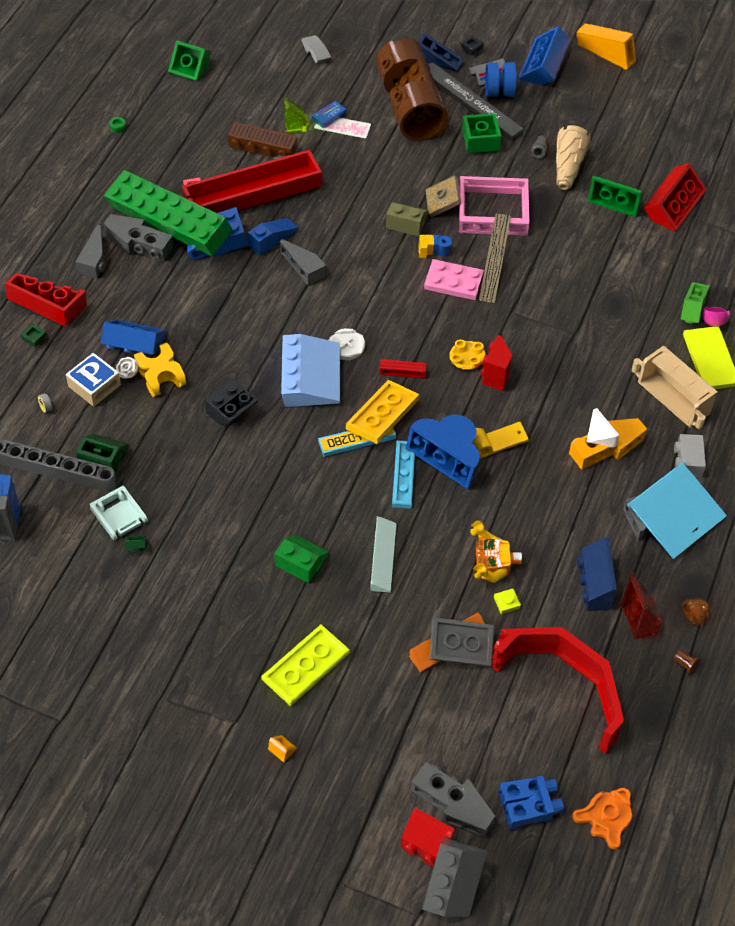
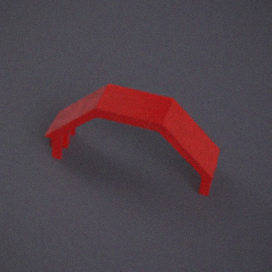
[492,627,624,753]

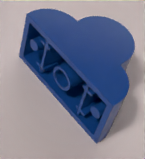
[405,415,480,489]

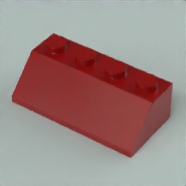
[644,163,707,231]

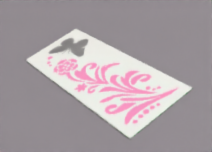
[314,118,371,138]

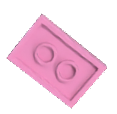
[424,259,484,300]

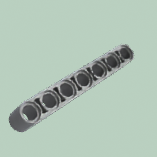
[0,439,117,491]

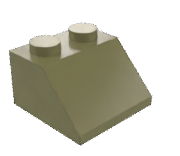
[386,202,429,236]

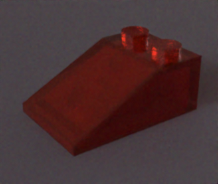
[621,574,662,640]

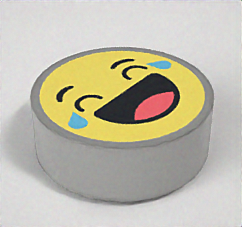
[38,393,52,413]

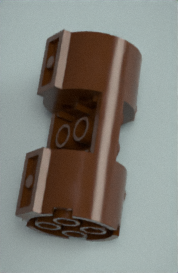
[376,38,449,141]

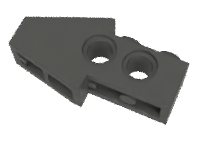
[104,214,174,261]
[411,762,495,838]

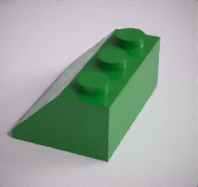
[588,175,644,217]

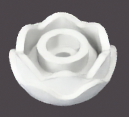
[116,357,138,379]

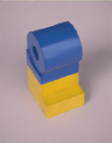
[418,235,452,258]

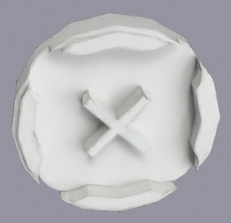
[329,329,365,360]

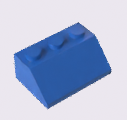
[101,319,167,357]

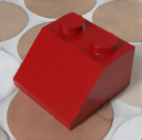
[401,807,455,866]

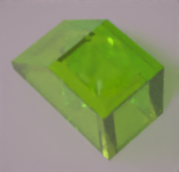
[283,98,309,134]

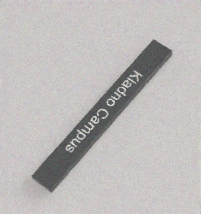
[428,62,524,140]

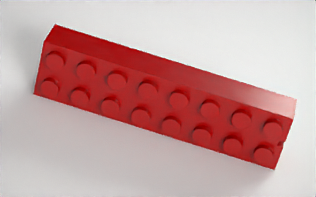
[182,150,322,213]

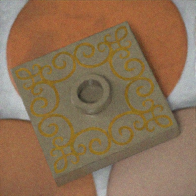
[425,175,461,217]

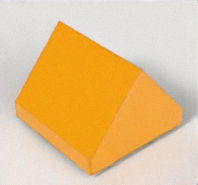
[268,735,297,762]

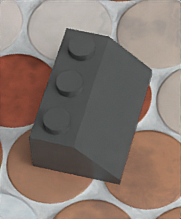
[422,837,487,917]

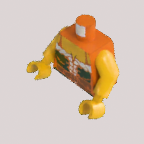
[470,521,522,583]

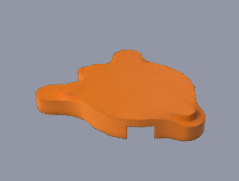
[572,788,632,850]

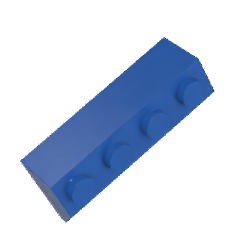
[519,26,570,86]

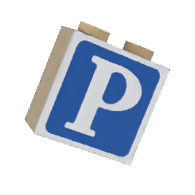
[66,353,121,407]

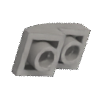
[301,35,331,64]

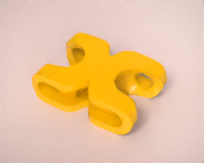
[134,343,186,397]

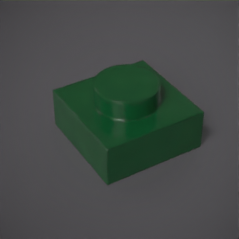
[20,323,47,347]
[124,536,146,552]

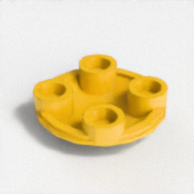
[450,340,485,369]

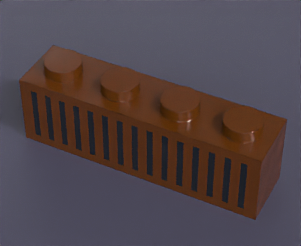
[228,122,297,158]

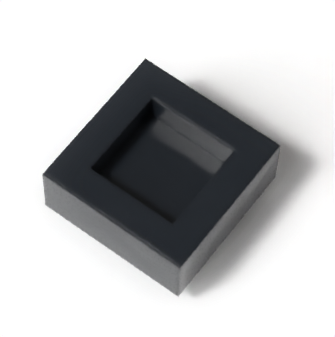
[461,35,483,55]

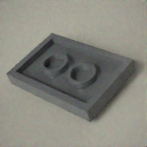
[429,617,494,667]

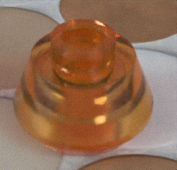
[683,598,709,625]

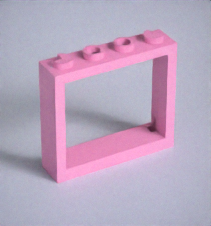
[459,176,529,236]

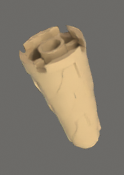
[557,126,591,190]

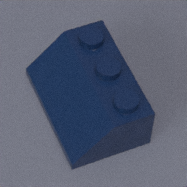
[577,537,617,611]

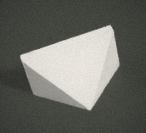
[587,408,619,447]

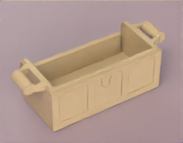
[632,346,717,429]

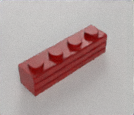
[379,359,426,379]

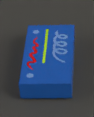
[312,101,346,128]

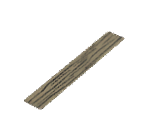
[479,213,511,303]

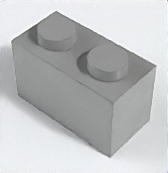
[674,434,706,477]

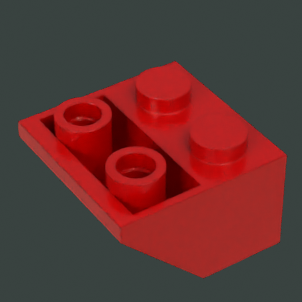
[481,335,512,391]

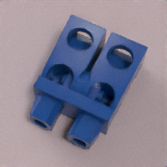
[498,776,564,831]

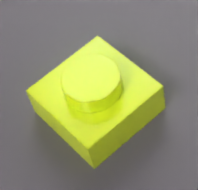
[494,589,521,615]

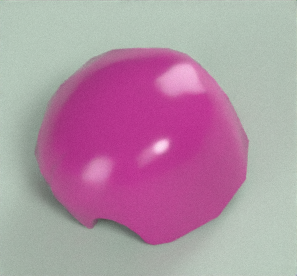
[702,306,730,327]

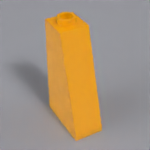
[577,23,636,70]

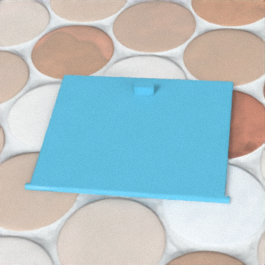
[627,462,727,559]

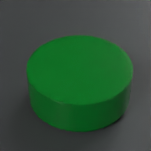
[109,117,126,133]

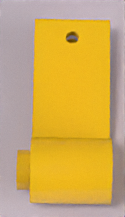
[473,422,529,458]

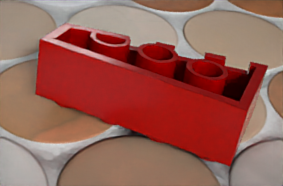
[5,273,87,327]

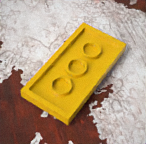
[346,380,419,444]

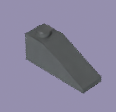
[76,225,105,278]
[280,239,327,286]

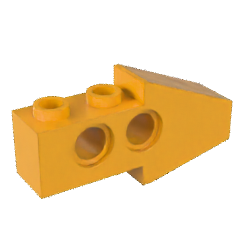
[569,418,647,470]

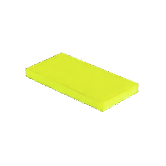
[683,326,735,389]
[261,625,350,706]

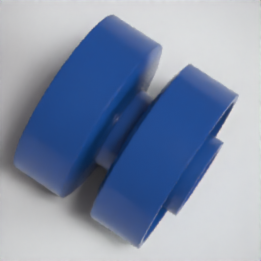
[485,62,517,97]

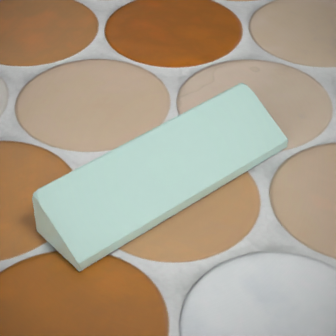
[371,517,396,593]

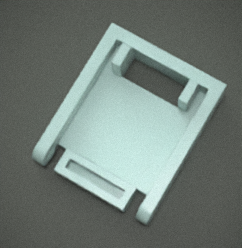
[90,485,148,540]

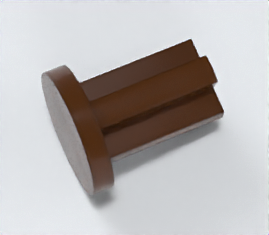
[674,650,701,675]

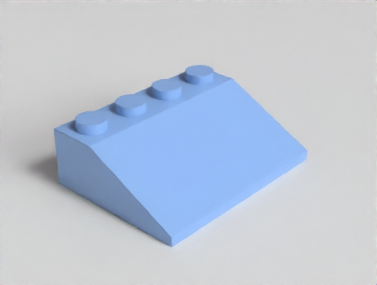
[281,334,340,407]

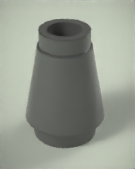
[531,136,547,158]

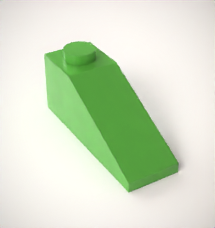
[681,282,710,324]

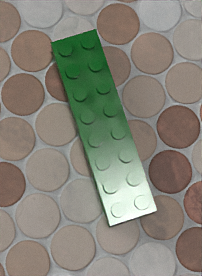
[104,170,233,256]

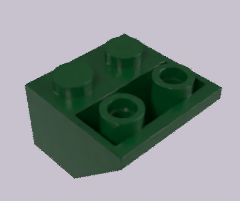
[76,433,129,473]

